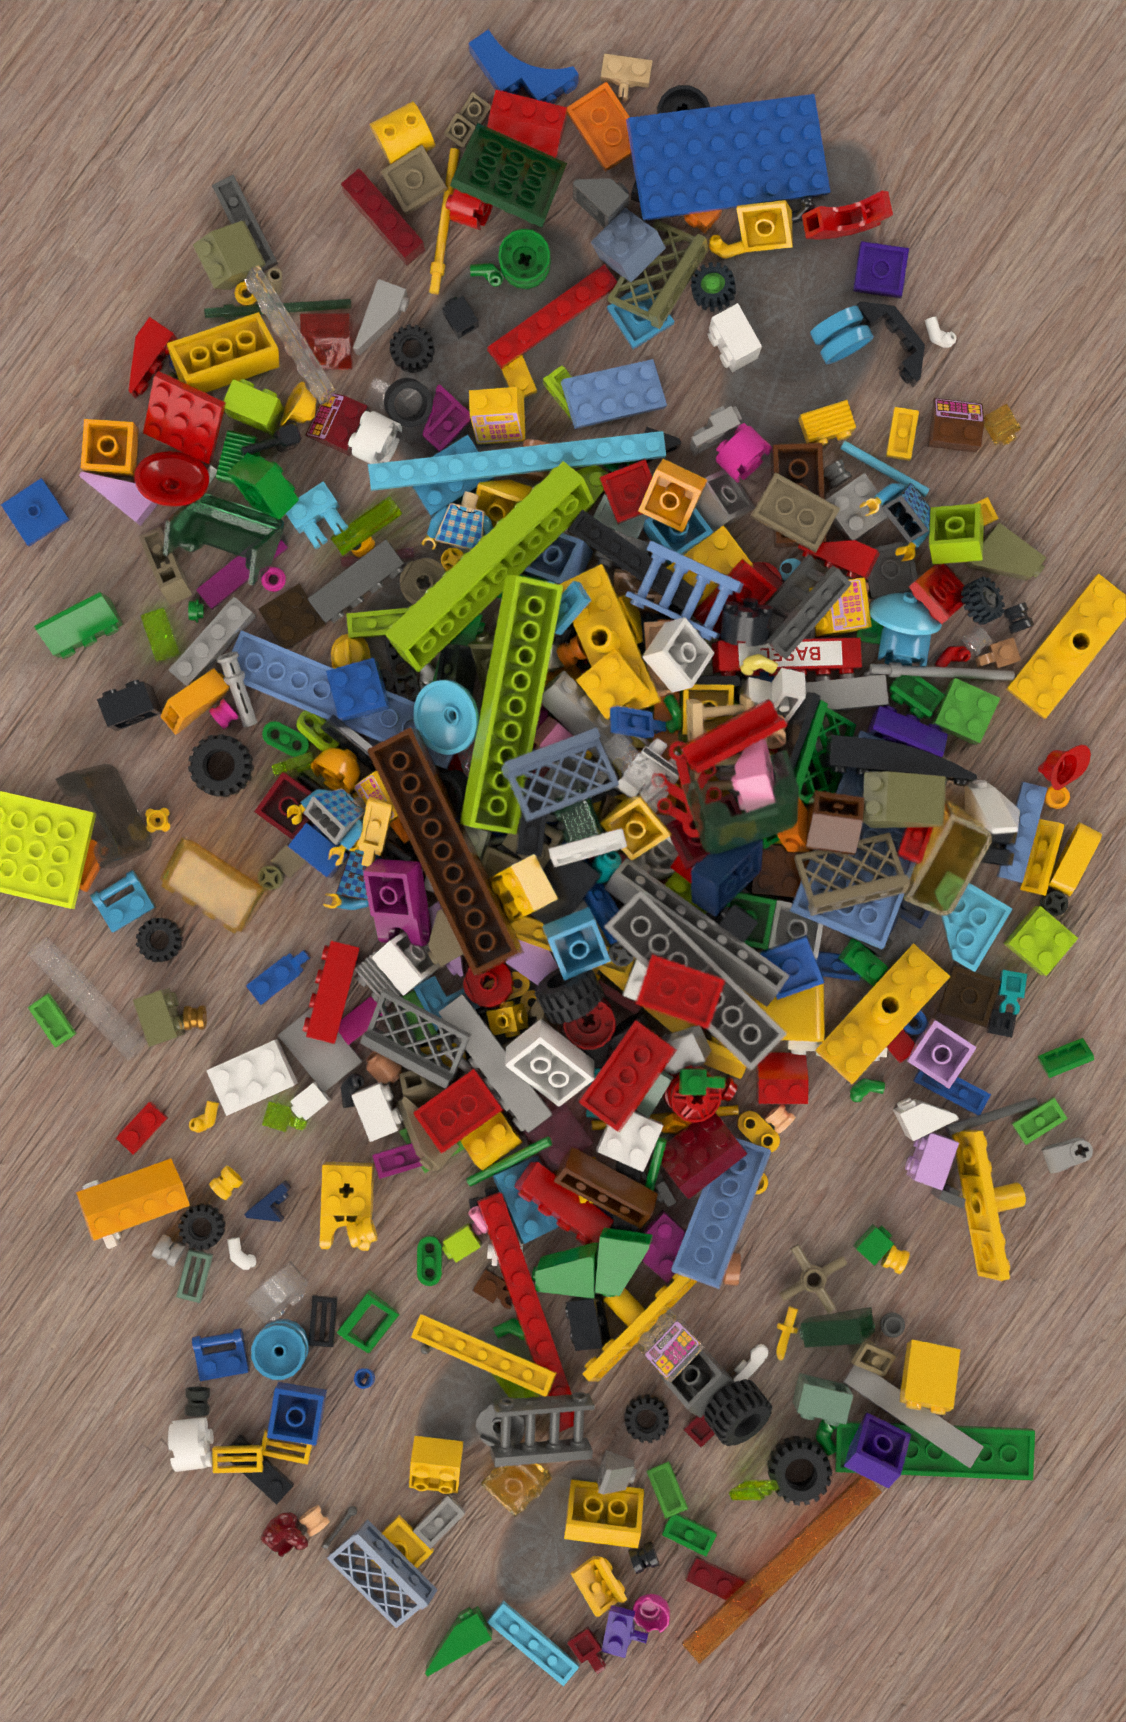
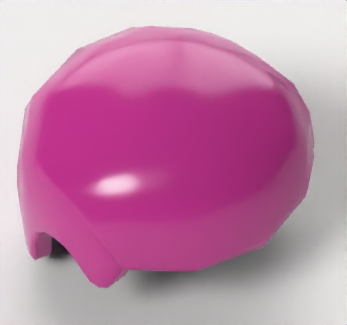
[633,1594,670,1633]

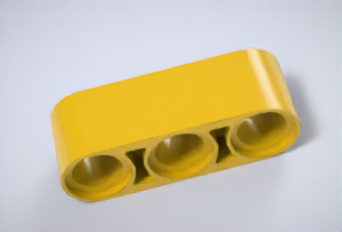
[1049,822,1102,896]

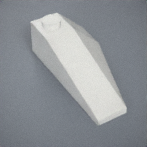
[964,780,1020,834]

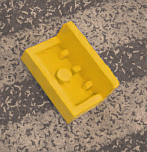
[704,1036,746,1079]
[570,1556,627,1617]

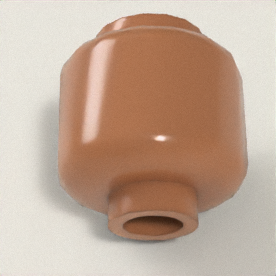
[366,1051,403,1084]

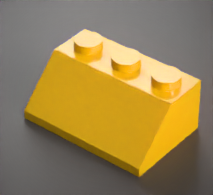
[564,1480,644,1548]

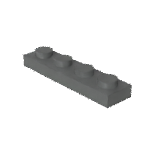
[212,175,278,275]

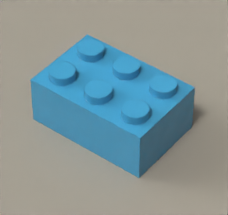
[412,435,495,518]

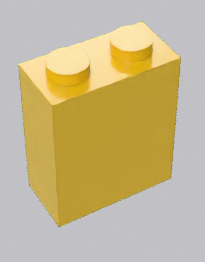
[899,1340,961,1415]

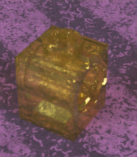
[984,404,1021,446]

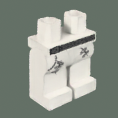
[615,738,681,814]

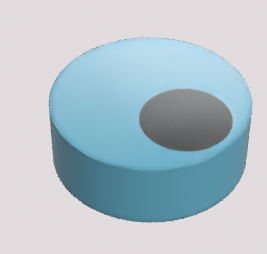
[779,558,801,582]

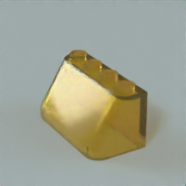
[903,799,992,916]
[160,837,270,934]

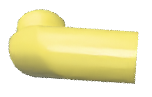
[740,654,778,675]

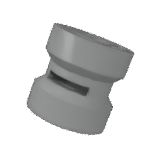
[152,1234,186,1267]

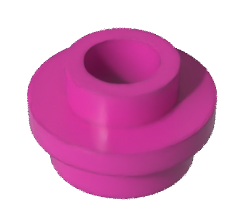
[261,567,286,592]

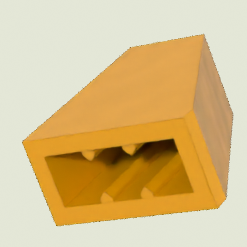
[160,668,229,735]

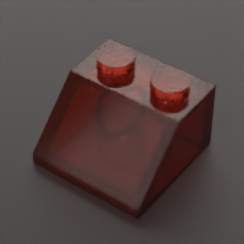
[300,313,353,370]

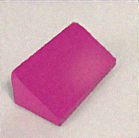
[338,996,382,1045]

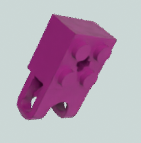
[363,859,432,946]

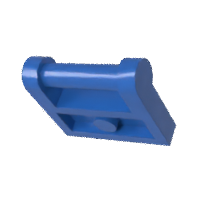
[192,1328,250,1381]

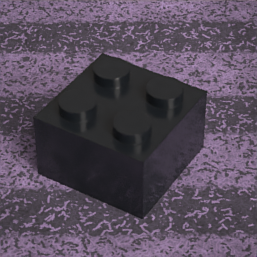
[97,680,162,731]

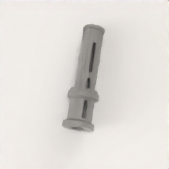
[217,652,258,727]

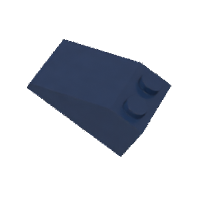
[691,837,763,916]

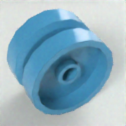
[810,306,874,364]
[251,1319,309,1380]

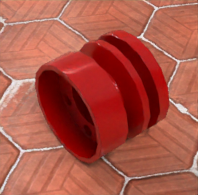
[563,996,615,1050]
[662,1065,722,1123]

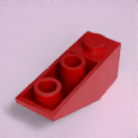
[128,316,178,399]
[798,540,880,580]

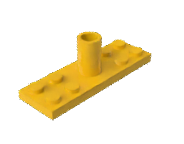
[558,564,661,710]
[1006,573,1126,719]
[815,943,950,1084]
[952,1129,1026,1281]
[583,1274,698,1382]

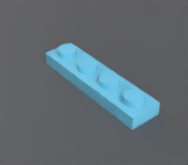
[487,1600,579,1686]

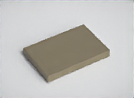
[751,472,840,553]

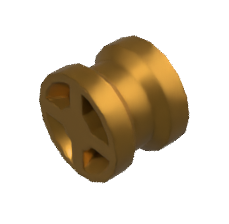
[183,1005,207,1030]

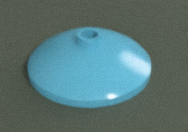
[869,592,942,635]
[413,680,479,755]

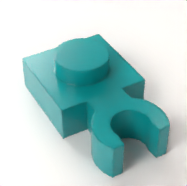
[998,970,1027,1015]

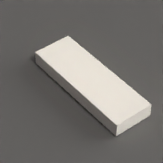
[549,829,627,867]

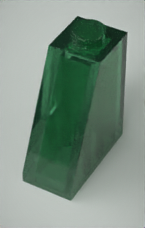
[799,1307,876,1348]

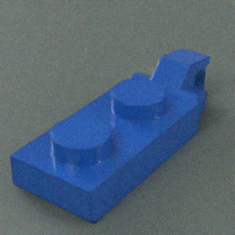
[610,706,666,739]
[246,950,310,1005]

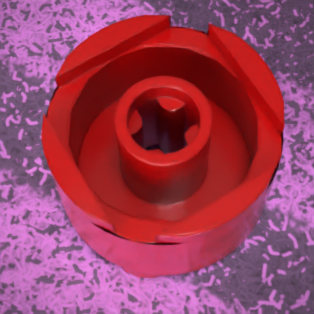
[446,189,493,230]

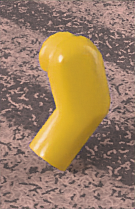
[708,235,745,259]
[189,1101,219,1133]

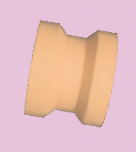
[765,1104,796,1134]
[298,1505,330,1537]

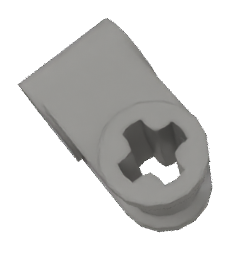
[1042,1137,1093,1174]

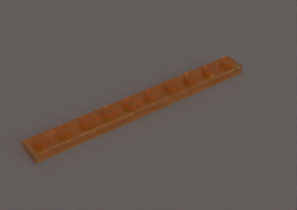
[682,1475,882,1664]

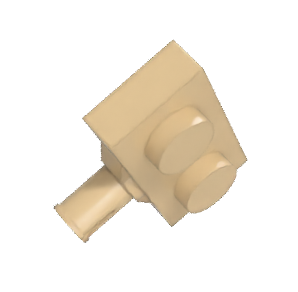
[601,54,652,101]

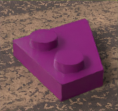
[422,384,471,452]

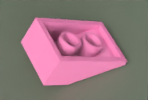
[732,738,778,819]

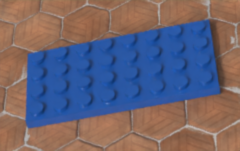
[626,94,831,221]

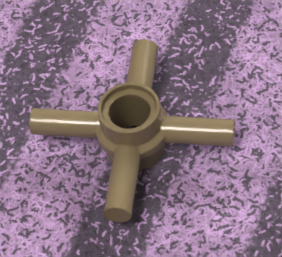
[779,1244,847,1313]

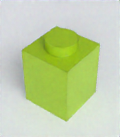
[442,1223,482,1262]

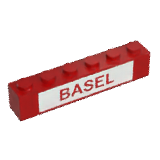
[711,638,862,677]

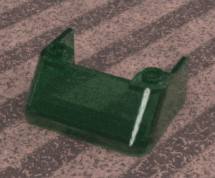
[163,494,284,585]
[682,750,799,854]

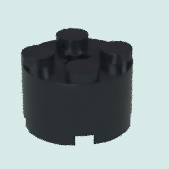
[720,598,773,647]

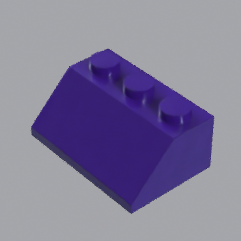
[866,705,948,758]

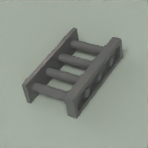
[765,554,852,659]
[490,1392,595,1467]

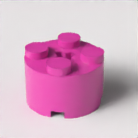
[716,423,772,483]

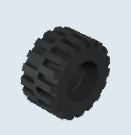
[188,734,254,797]
[534,968,604,1024]
[704,1379,772,1446]
[767,1436,832,1506]

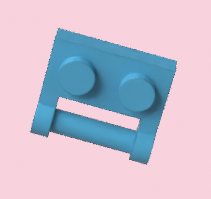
[90,870,156,933]

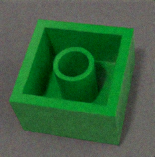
[227,453,299,520]
[721,892,777,949]

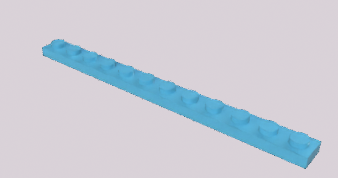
[368,431,666,491]

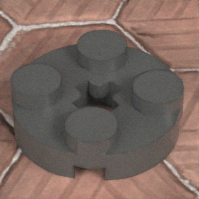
[476,1399,526,1446]

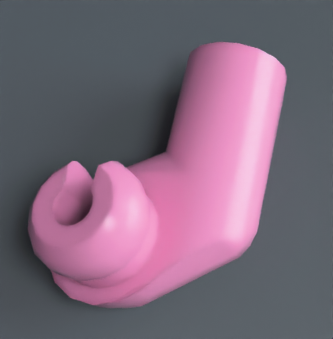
[468,1206,487,1235]

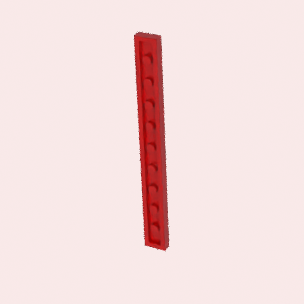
[477,1192,574,1432]

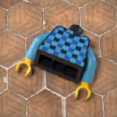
[859,483,931,562]

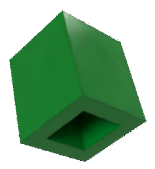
[853,1224,894,1266]

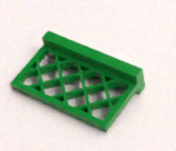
[776,700,856,806]

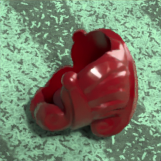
[260,1512,308,1557]

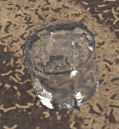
[961,625,993,656]

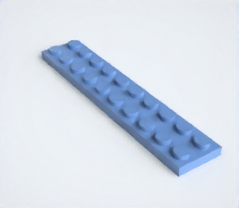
[223,630,454,770]

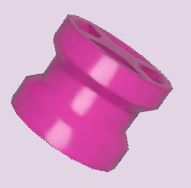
[209,698,239,730]

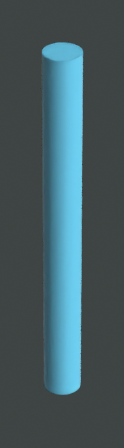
[840,441,930,497]

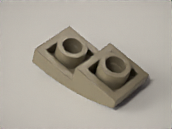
[444,92,492,148]

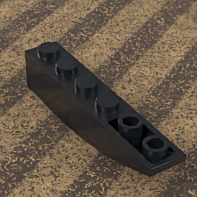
[825,735,977,786]

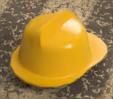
[280,382,316,426]
[331,634,370,669]

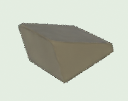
[271,843,306,878]

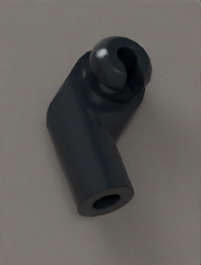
[792,196,815,224]
[340,1073,364,1108]

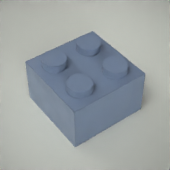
[591,208,666,283]

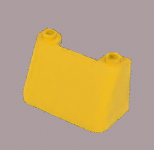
[741,983,825,1042]

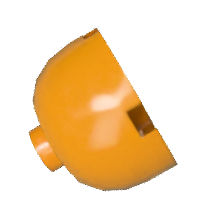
[311,748,360,794]

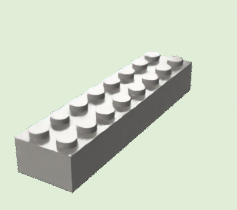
[604,890,787,1070]

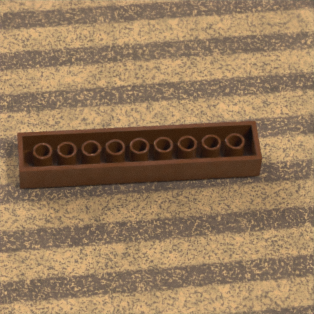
[367,727,524,975]

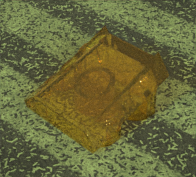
[481,1463,552,1517]

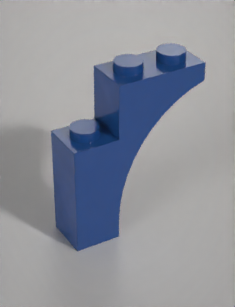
[468,29,579,104]

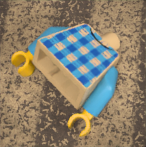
[422,491,493,550]

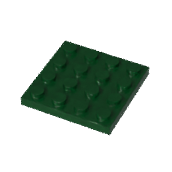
[450,123,567,227]

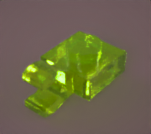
[262,1101,308,1132]

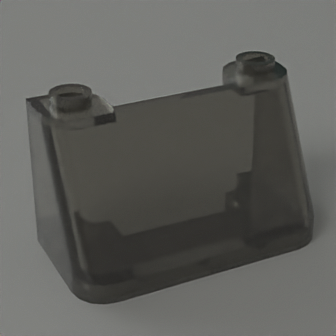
[56,764,152,869]

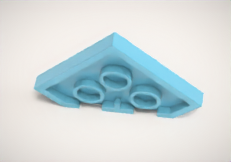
[935,871,1012,972]

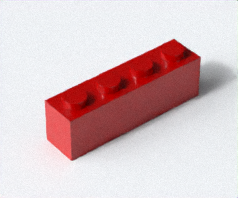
[302,941,360,1045]
[514,1162,614,1245]

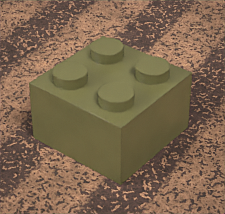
[133,988,186,1047]

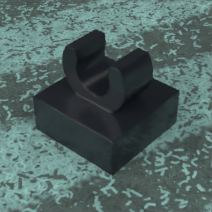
[986,1009,1017,1038]

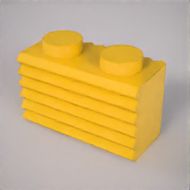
[798,400,856,446]

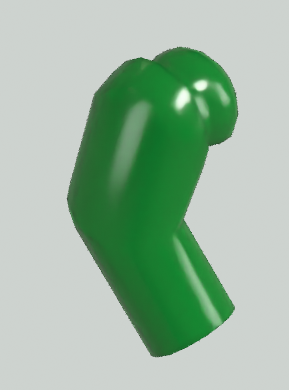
[493,1318,525,1340]

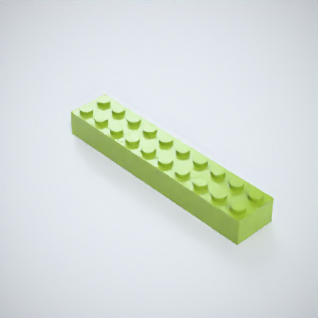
[384,461,594,673]
[460,575,563,834]

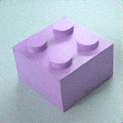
[905,1132,959,1190]

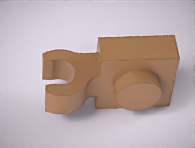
[975,637,1021,669]

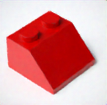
[756,1052,808,1104]

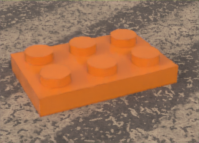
[567,82,632,172]

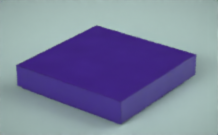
[853,241,909,298]

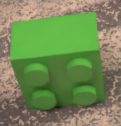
[931,678,1000,745]

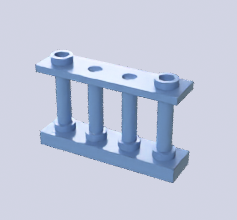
[625,541,744,641]

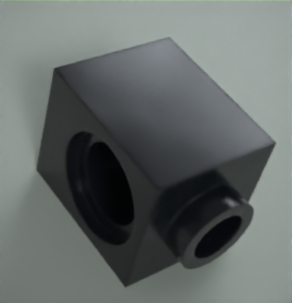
[442,296,479,339]
[719,903,759,943]

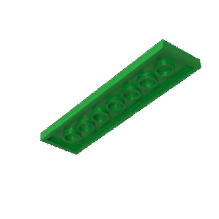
[834,1421,1035,1481]

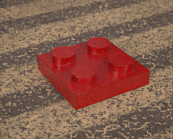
[599,460,653,525]

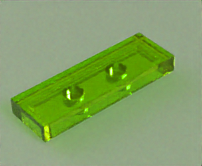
[330,496,403,556]

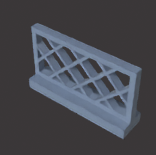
[501,727,619,821]
[327,1519,438,1628]

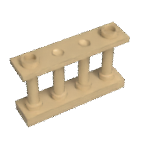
[686,694,755,803]

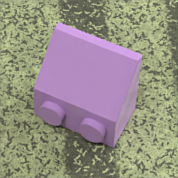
[907,1017,977,1088]

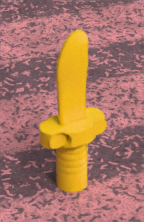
[776,1306,798,1361]

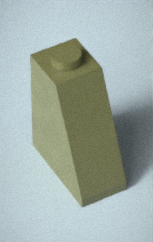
[965,523,1046,581]

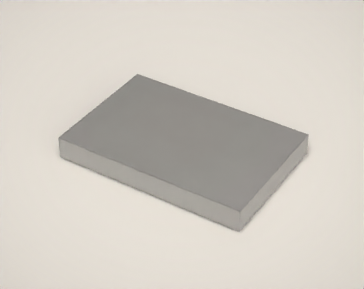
[278,1008,363,1092]

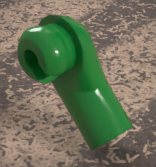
[470,263,504,287]
[663,695,683,733]
[850,1078,885,1103]
[816,1419,836,1456]

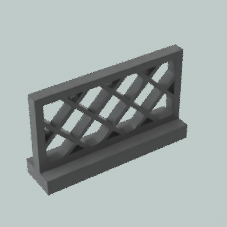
[360,989,471,1089]

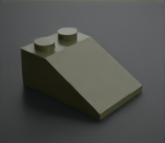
[863,772,946,828]

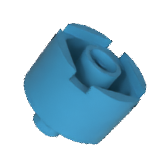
[878,627,931,667]

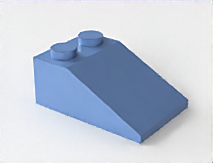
[522,533,594,585]

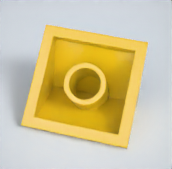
[737,200,793,252]
[601,796,671,861]

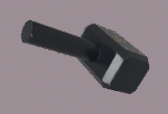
[240,422,302,457]

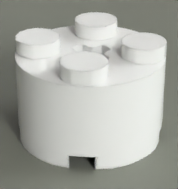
[348,411,402,464]
[168,1417,214,1472]

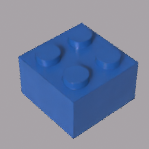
[326,658,391,722]
[288,823,349,878]
[267,1382,327,1446]

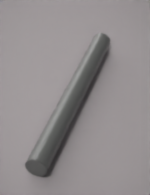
[945,1097,1038,1135]

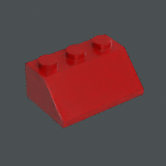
[487,90,567,158]

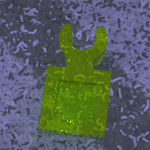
[271,752,315,775]

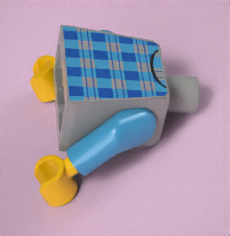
[287,789,365,866]

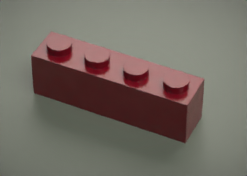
[341,168,425,266]

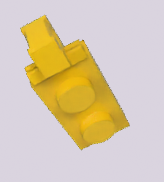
[358,797,393,866]

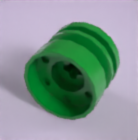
[498,229,551,290]

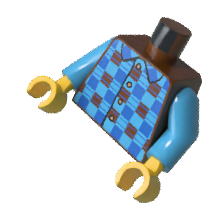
[323,840,383,910]

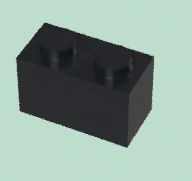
[565,1293,611,1351]

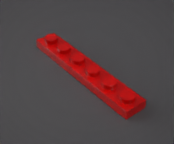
[487,264,617,369]

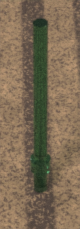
[204,299,352,319]

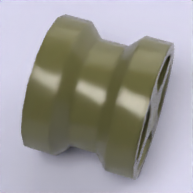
[258,865,284,890]

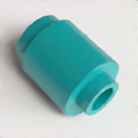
[591,850,621,883]

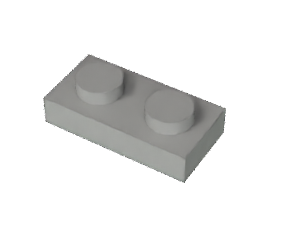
[413,1494,466,1549]

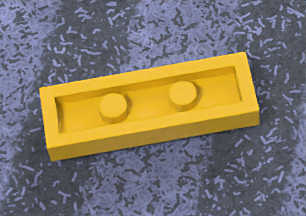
[1020,819,1064,896]

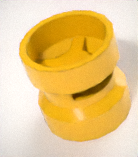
[209,1165,244,1200]
[346,1217,378,1248]

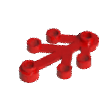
[652,741,722,838]

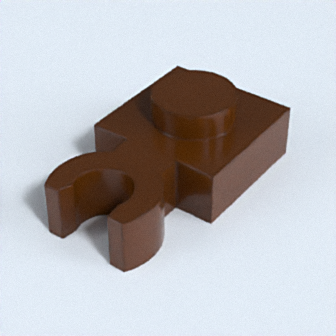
[472,1269,512,1309]

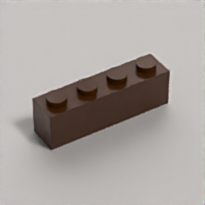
[554,1147,658,1228]

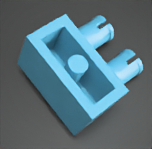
[286,481,348,549]

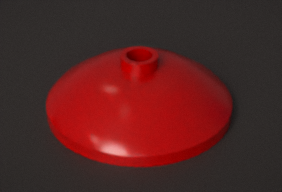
[134,451,209,507]

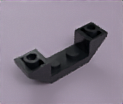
[856,301,925,387]

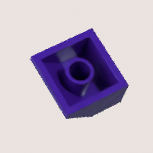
[844,1413,911,1489]

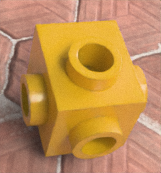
[487,1001,528,1038]

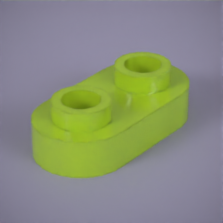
[296,710,339,751]

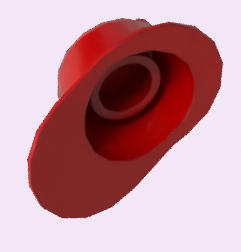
[1038,744,1091,790]

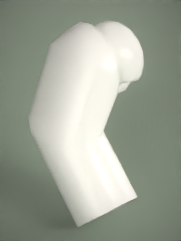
[925,317,956,348]

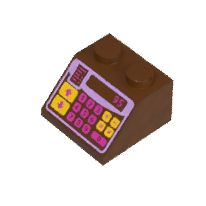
[928,398,984,453]

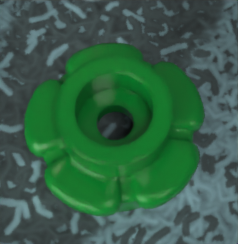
[188,599,204,623]

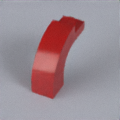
[802,191,893,240]

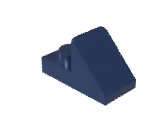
[244,1180,291,1222]

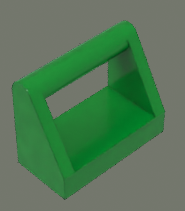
[337,1289,400,1353]

